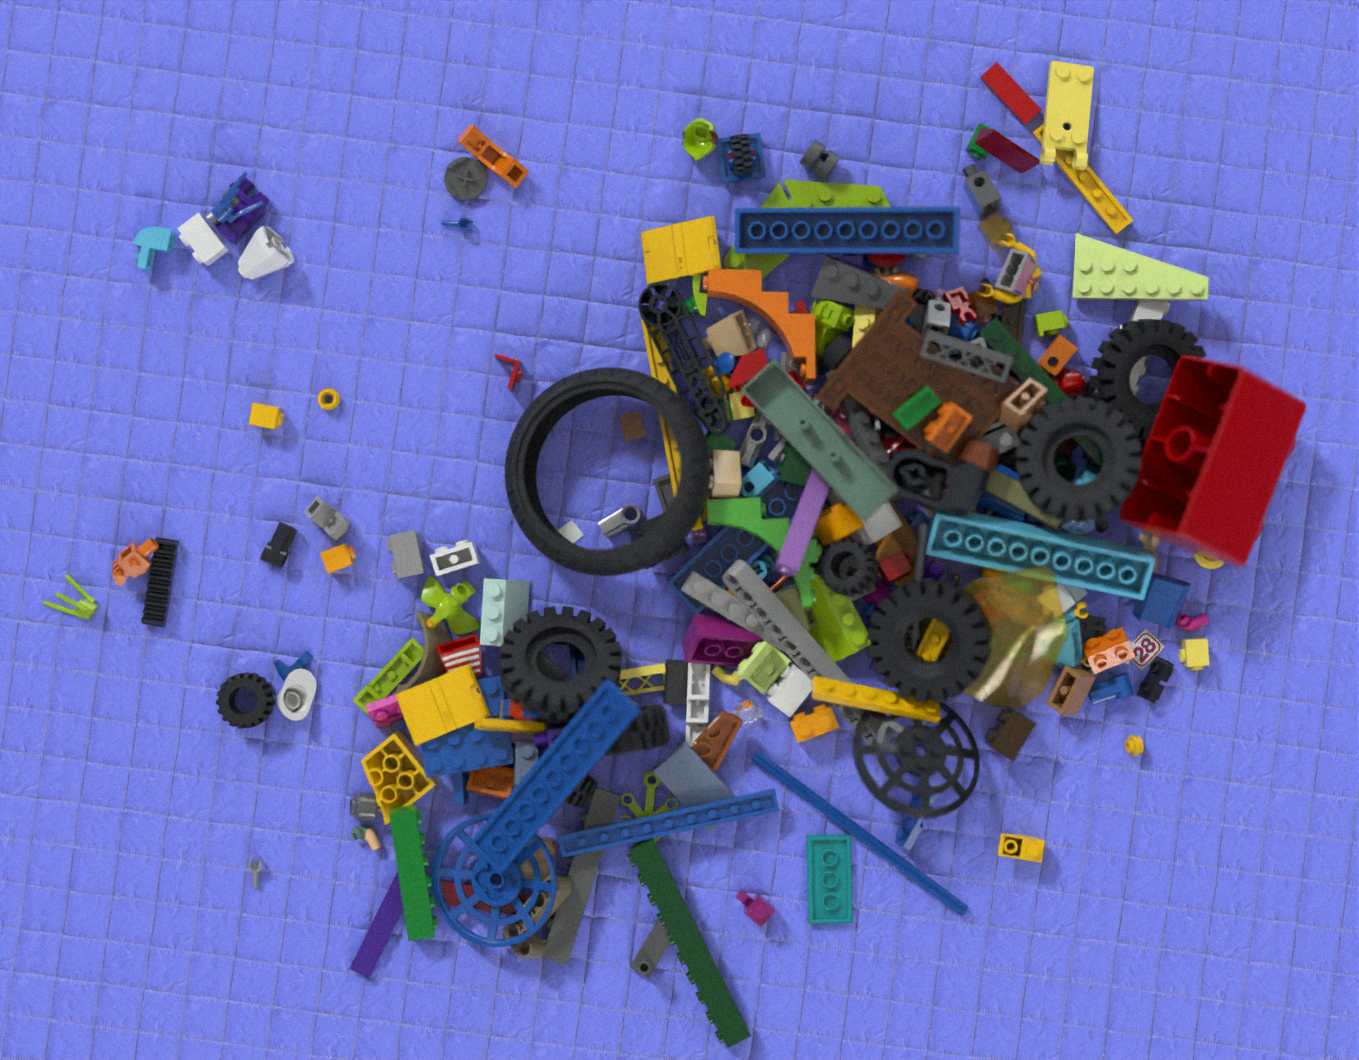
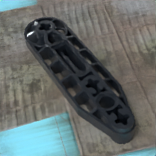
[638,282,731,435]

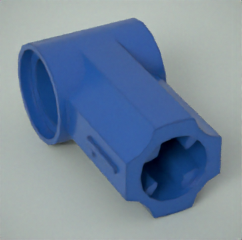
[1088,673,1134,704]

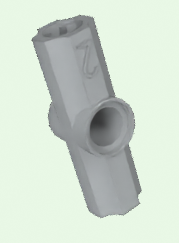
[739,409,771,470]

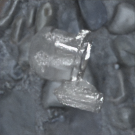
[746,310,773,352]

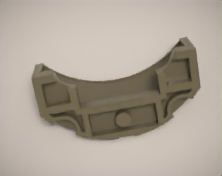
[393,611,451,695]

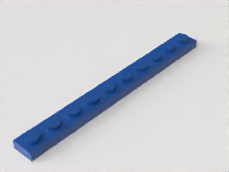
[558,788,779,858]

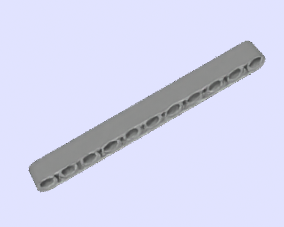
[723,560,895,746]

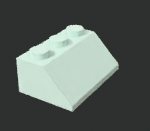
[480,578,530,646]

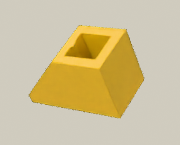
[997,833,1045,863]

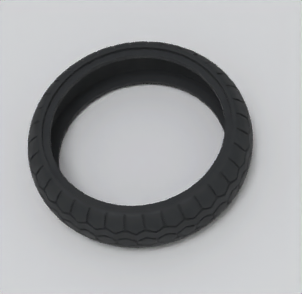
[505,367,710,576]

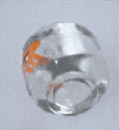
[731,699,764,729]

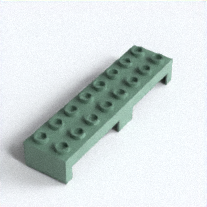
[741,359,898,523]

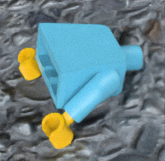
[1029,602,1091,668]

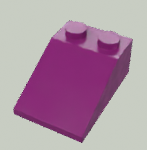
[682,614,761,667]

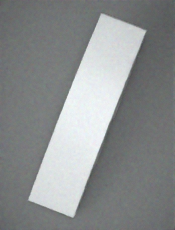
[685,663,710,745]

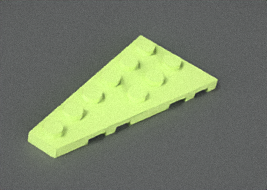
[1073,233,1209,301]

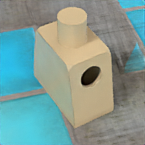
[703,309,758,357]

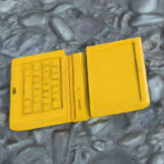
[641,216,722,285]
[395,665,491,746]

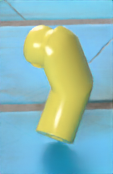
[710,665,742,686]

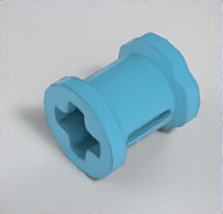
[750,554,776,579]

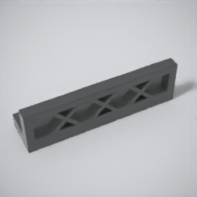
[919,328,1013,383]

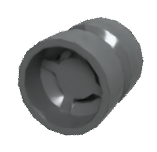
[799,139,841,181]

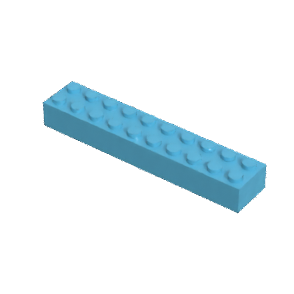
[925,511,1156,600]

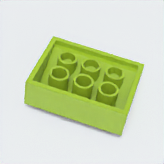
[789,571,870,662]

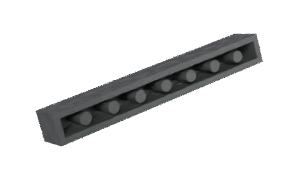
[542,786,622,965]

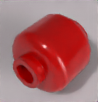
[1051,369,1085,397]

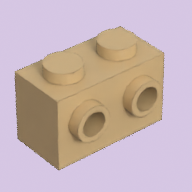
[709,450,741,499]

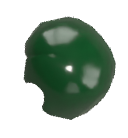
[1053,455,1076,482]

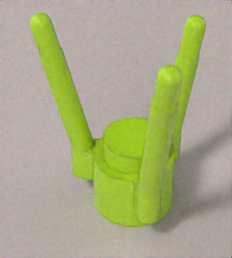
[43,575,98,620]

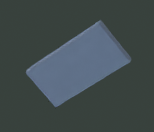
[652,741,736,832]

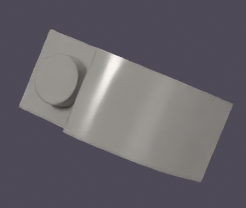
[304,495,350,541]

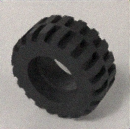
[603,705,670,756]

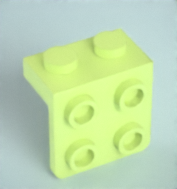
[736,641,793,695]

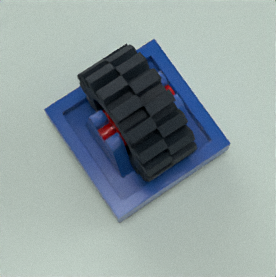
[717,133,766,184]

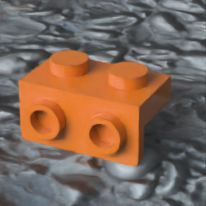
[924,401,973,454]
[1082,627,1135,674]
[466,765,514,800]

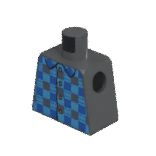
[962,164,1001,220]

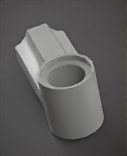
[598,504,642,539]

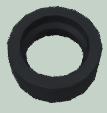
[817,333,853,373]

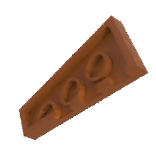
[690,710,743,773]

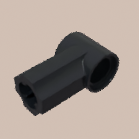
[260,522,298,569]

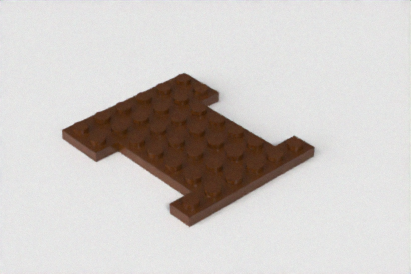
[816,289,1022,466]

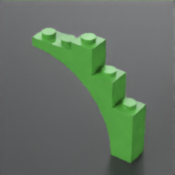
[707,497,822,609]

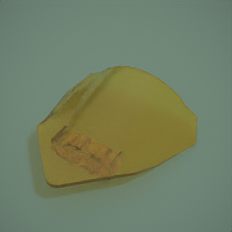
[917,566,1068,709]

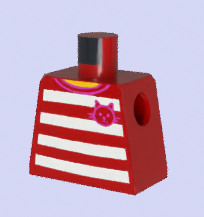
[436,634,482,677]

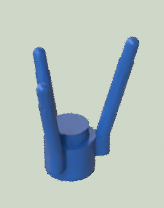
[211,171,264,223]

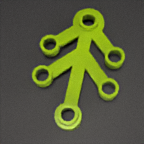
[619,770,678,844]

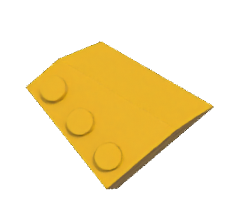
[361,729,441,825]

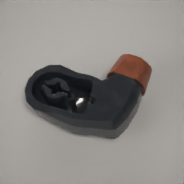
[886,440,1000,516]

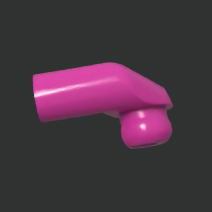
[1176,613,1209,632]

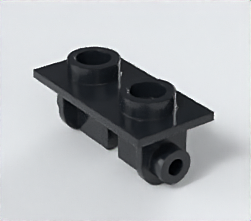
[1075,615,1106,638]
[1136,656,1174,703]

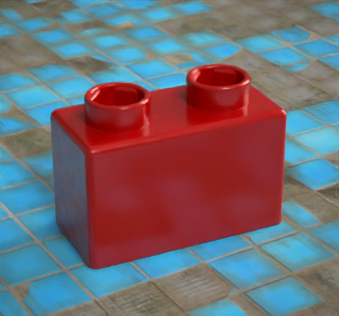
[1119,355,1307,566]

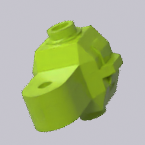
[811,298,855,357]

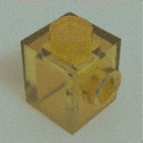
[977,212,1013,249]

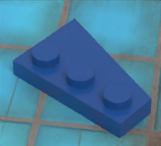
[895,781,943,849]

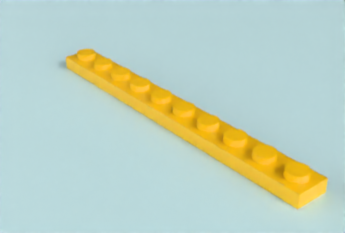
[641,319,704,531]

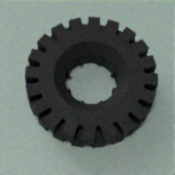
[867,578,992,703]

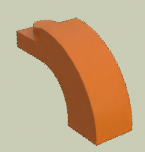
[457,124,529,188]

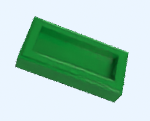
[892,385,942,431]

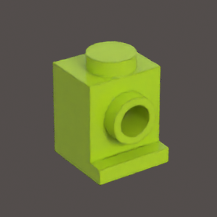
[1033,310,1068,338]

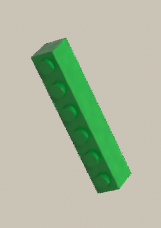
[389,804,438,941]

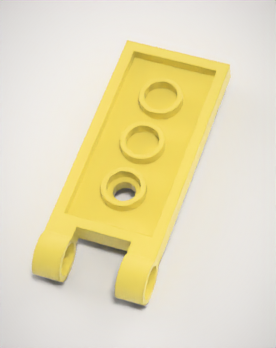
[1040,60,1094,170]

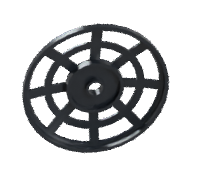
[852,702,980,819]

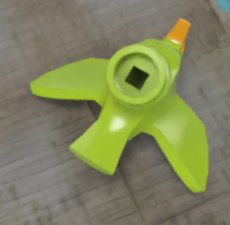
[421,576,481,635]

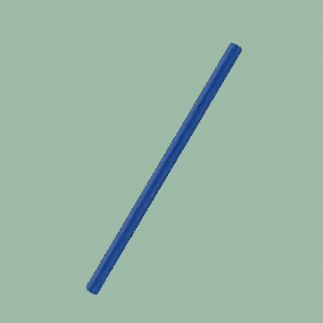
[752,751,969,916]

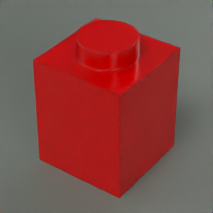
[876,550,913,586]

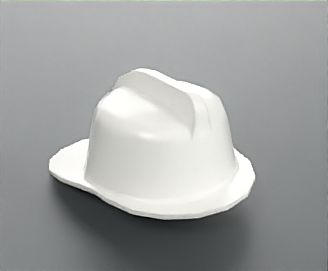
[277,668,316,721]

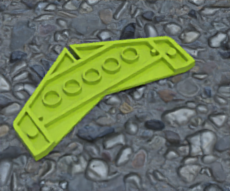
[723,180,890,279]

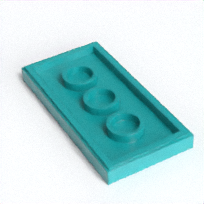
[807,834,853,924]

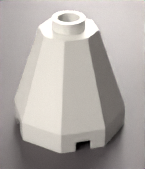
[238,226,294,280]

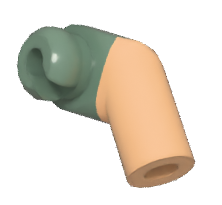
[351,825,382,851]

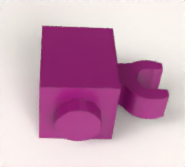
[736,889,775,927]

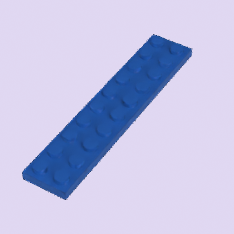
[469,679,641,874]

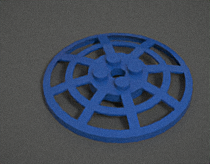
[431,814,557,948]

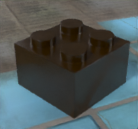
[985,707,1036,761]

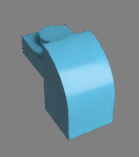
[133,226,176,272]

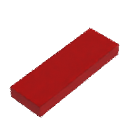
[980,62,1042,126]

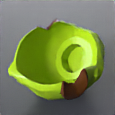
[682,118,718,160]

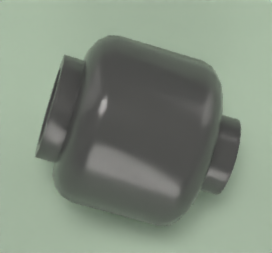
[350,792,382,821]

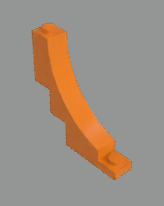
[703,269,815,384]

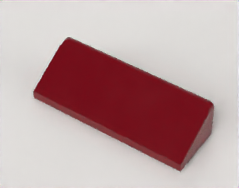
[975,128,1040,173]

